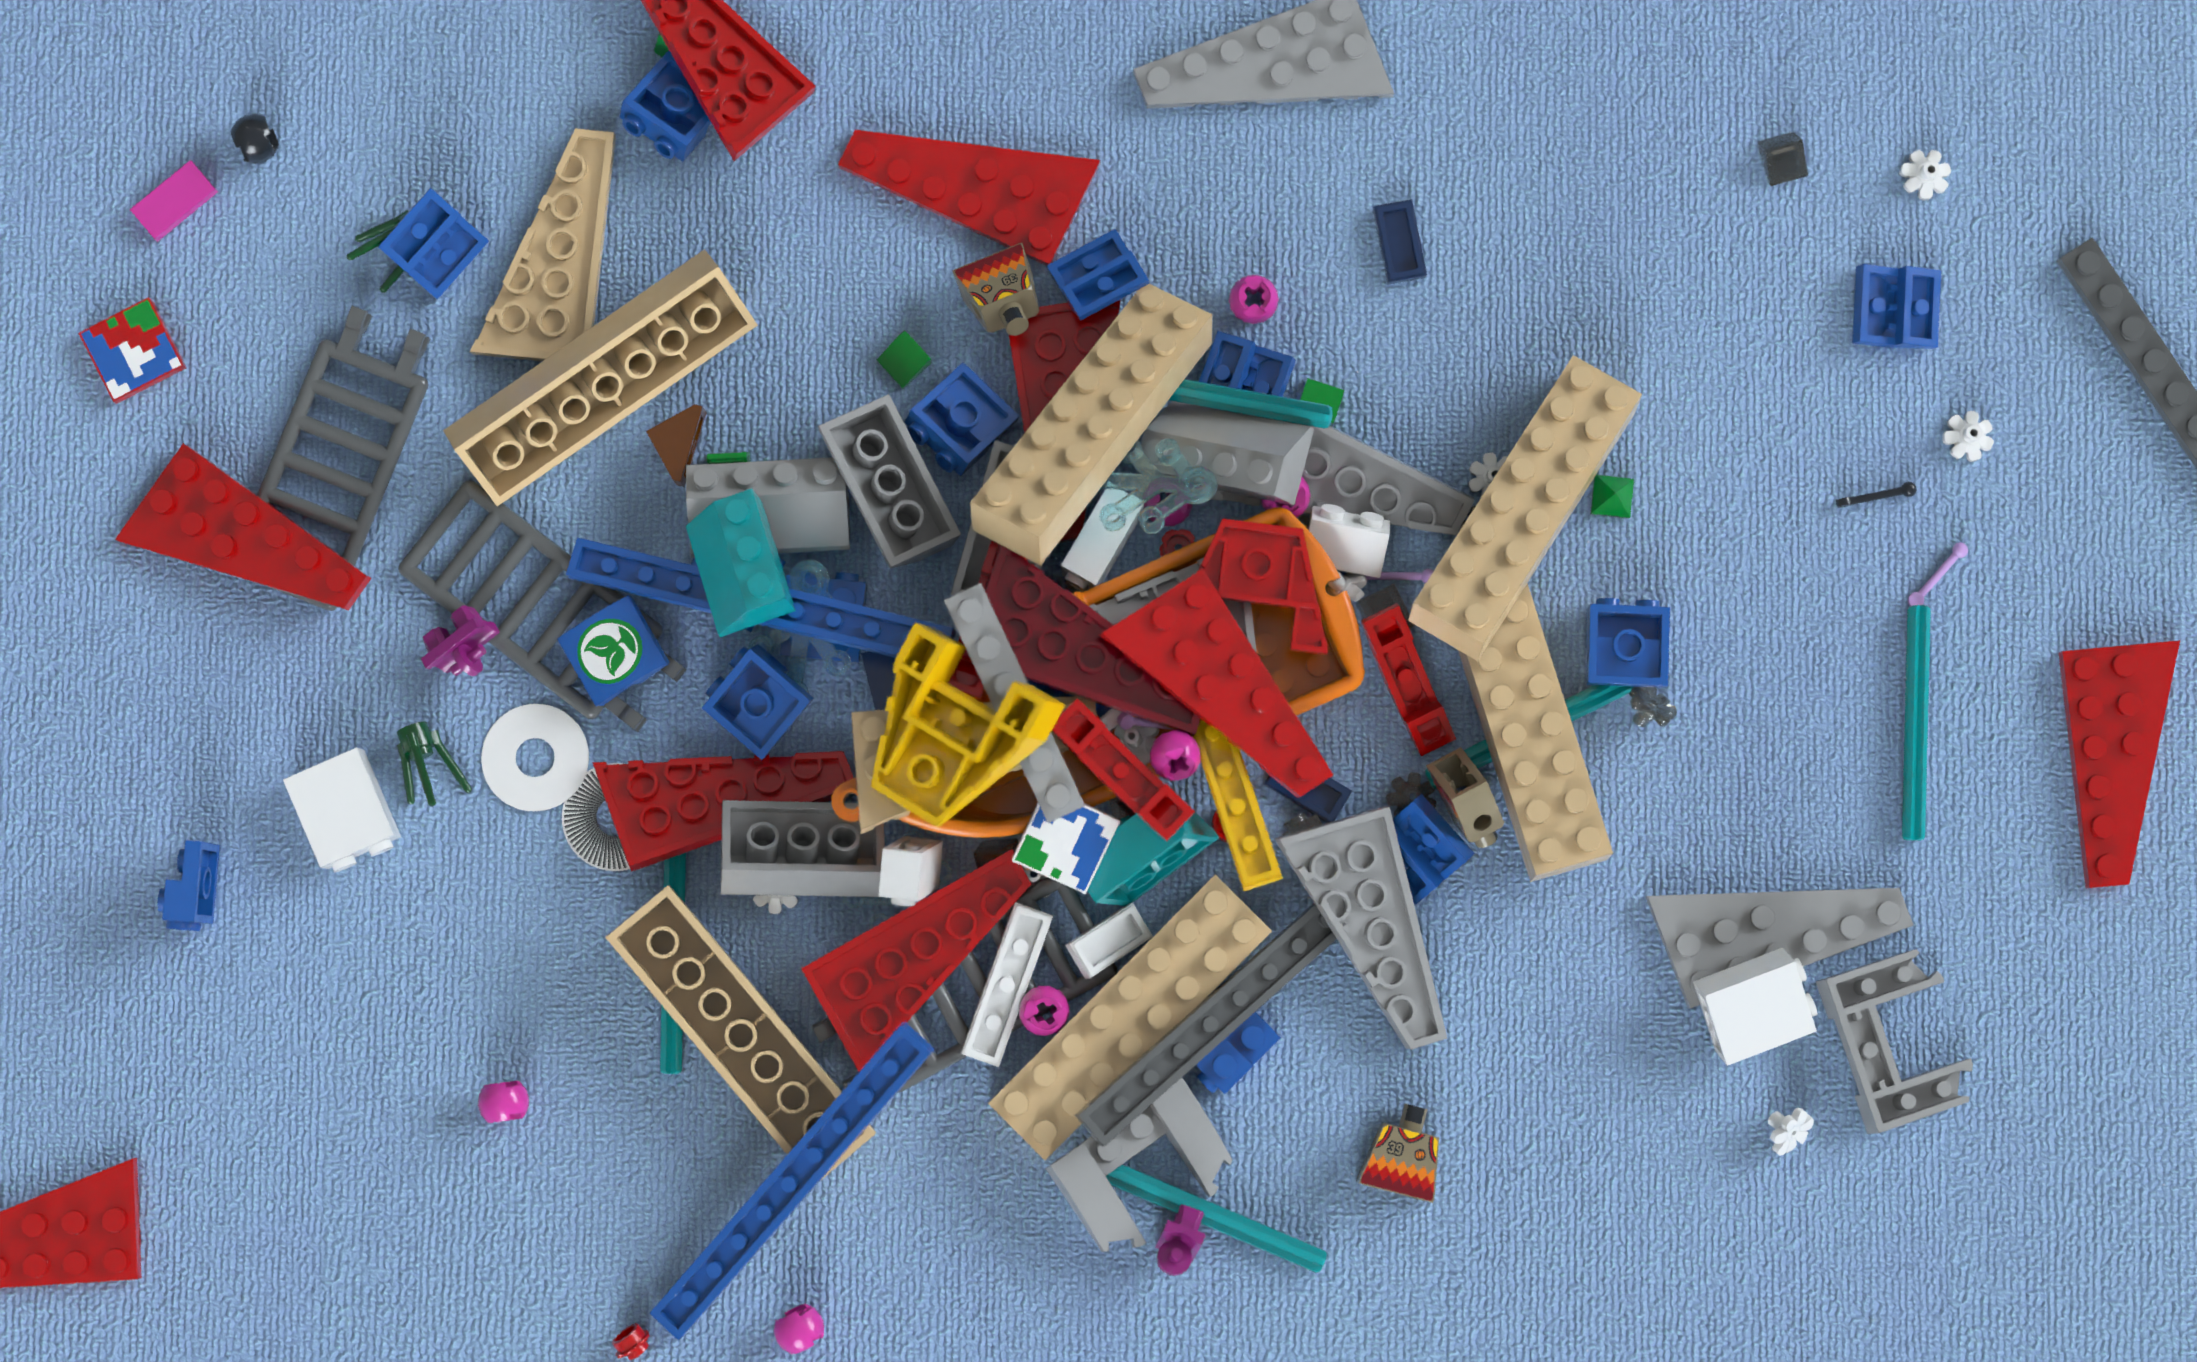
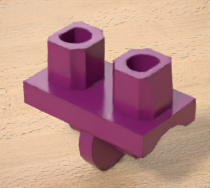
[421,605,500,676]
[1155,1204,1206,1276]

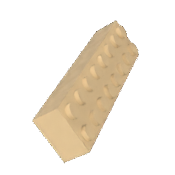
[443,249,758,506]
[970,284,1212,565]
[1408,355,1642,661]
[1458,583,1613,882]
[988,874,1272,1160]
[605,885,876,1182]

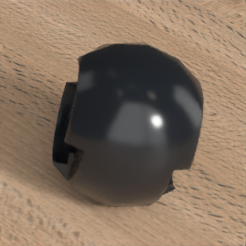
[230,113,279,164]

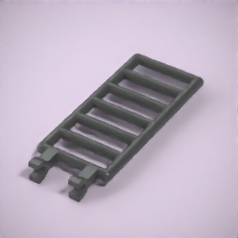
[257,306,430,611]
[398,480,686,732]
[812,877,1117,1093]

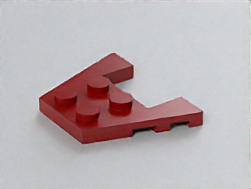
[1197,519,1328,655]

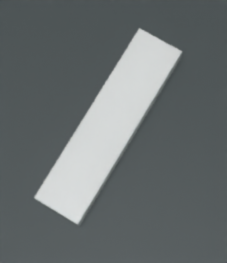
[960,902,1053,1067]

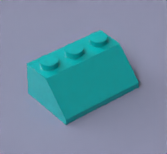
[686,488,796,637]
[1087,796,1219,906]

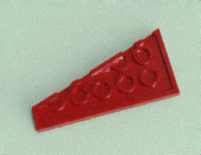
[2058,640,2180,889]
[801,849,1031,1072]

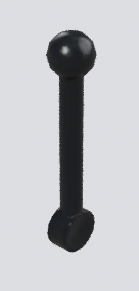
[1835,482,1917,508]

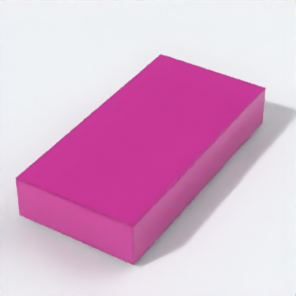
[130,160,218,242]

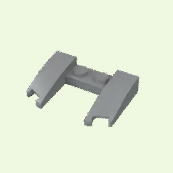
[1815,949,1973,1134]
[1045,1078,1233,1252]

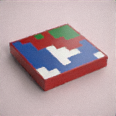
[79,297,187,404]

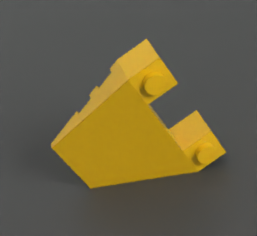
[870,623,1065,827]

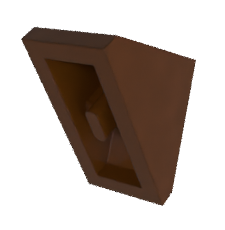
[646,404,707,487]

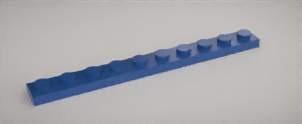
[566,537,956,658]
[649,1022,935,1341]

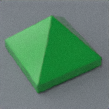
[1590,475,1634,518]

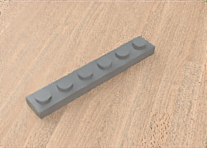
[944,583,1085,823]

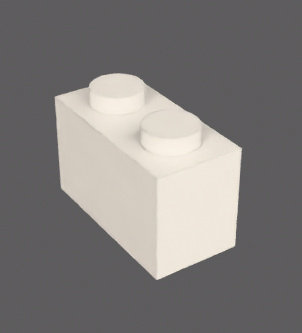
[1308,504,1390,578]
[879,836,943,906]

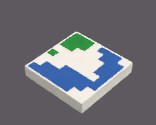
[1011,803,1120,894]

